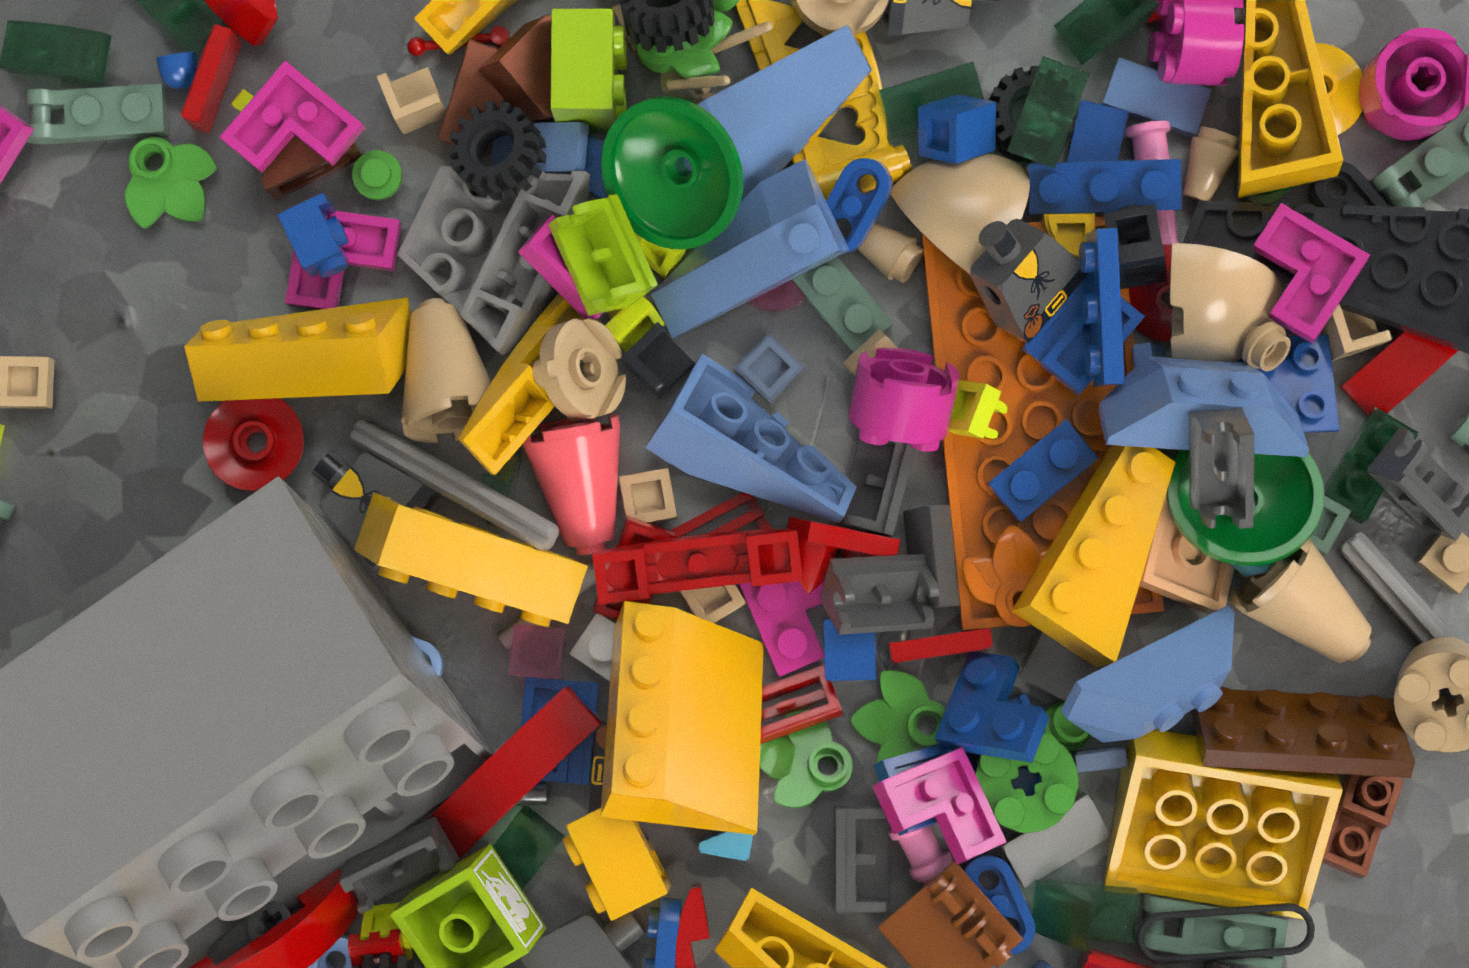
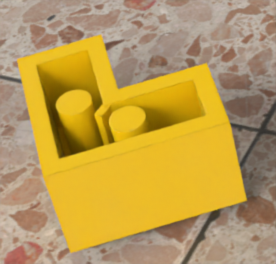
[563,808,672,921]

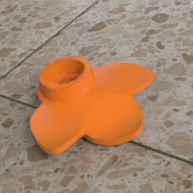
[963,525,1047,627]

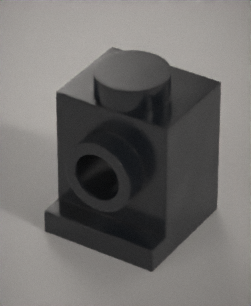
[1104,204,1167,290]

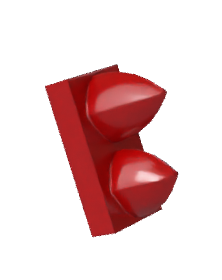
[787,517,900,594]

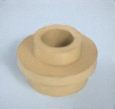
[1242,322,1291,371]

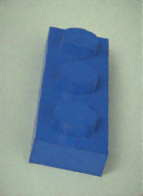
[1029,159,1181,214]
[1079,228,1125,387]

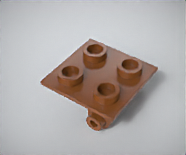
[877,860,1024,968]

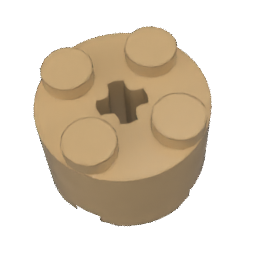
[1394,637,1469,752]

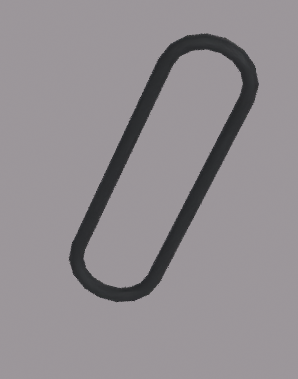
[1136,903,1315,964]

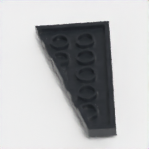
[1182,201,1469,354]

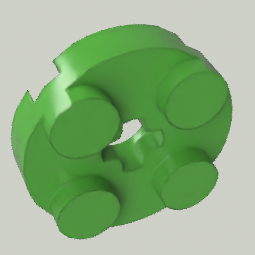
[975,733,1078,833]

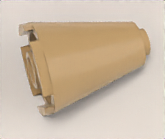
[401,298,491,443]
[1229,538,1372,663]

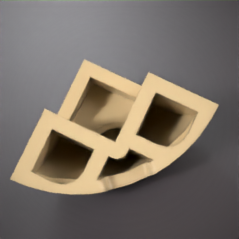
[891,153,1030,274]
[1170,243,1282,362]

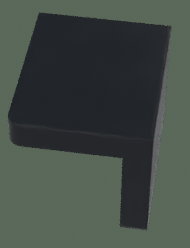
[622,322,695,400]

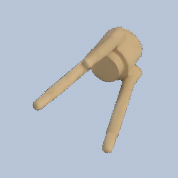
[661,21,773,104]

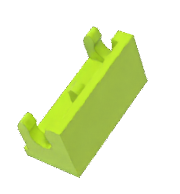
[548,194,658,316]

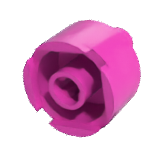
[1148,0,1244,86]
[1359,28,1469,141]
[848,348,960,452]

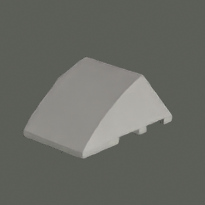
[397,166,590,355]

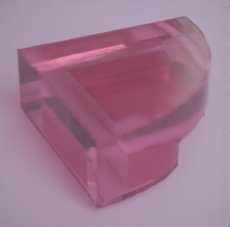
[746,280,807,312]

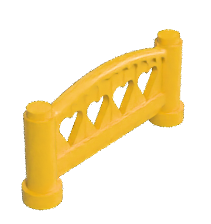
[735,0,912,201]

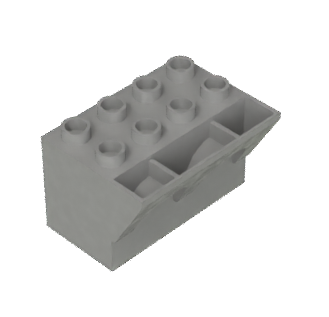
[0,476,495,968]

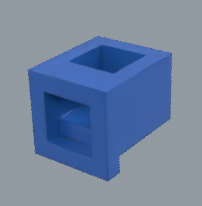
[277,193,349,278]

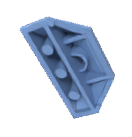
[1098,356,1309,457]
[1061,605,1235,743]

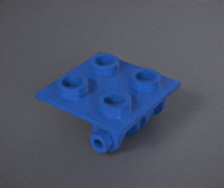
[1236,335,1340,433]

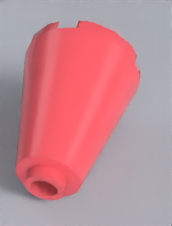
[522,413,621,555]

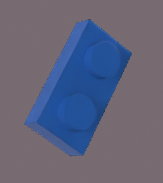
[986,419,1098,523]

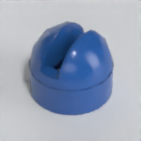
[156,52,198,89]

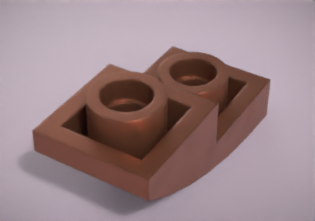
[438,38,504,155]
[1322,774,1404,879]

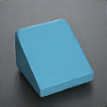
[698,831,753,861]

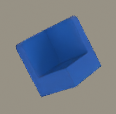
[918,95,996,164]
[821,620,876,681]

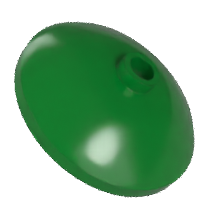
[601,96,743,250]
[1166,449,1324,566]

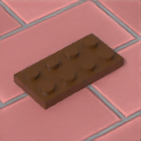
[1191,686,1415,778]

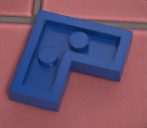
[935,651,1049,763]

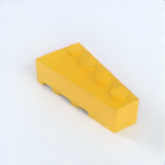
[1238,0,1343,198]
[184,297,411,402]
[1011,445,1175,667]
[354,492,588,627]
[714,888,887,968]

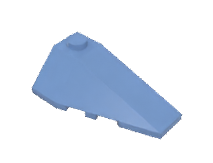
[683,25,872,201]
[651,159,850,339]
[645,354,857,523]

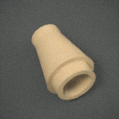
[1182,126,1239,201]
[848,223,924,283]

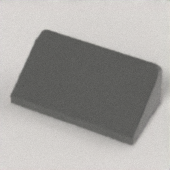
[903,505,960,609]

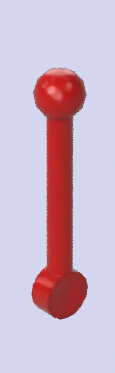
[407,26,510,57]

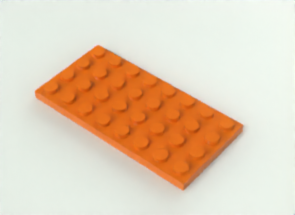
[920,216,1164,631]

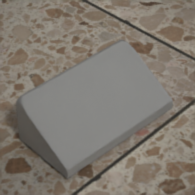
[999,792,1111,888]

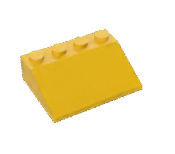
[600,601,764,835]
[1104,729,1343,920]

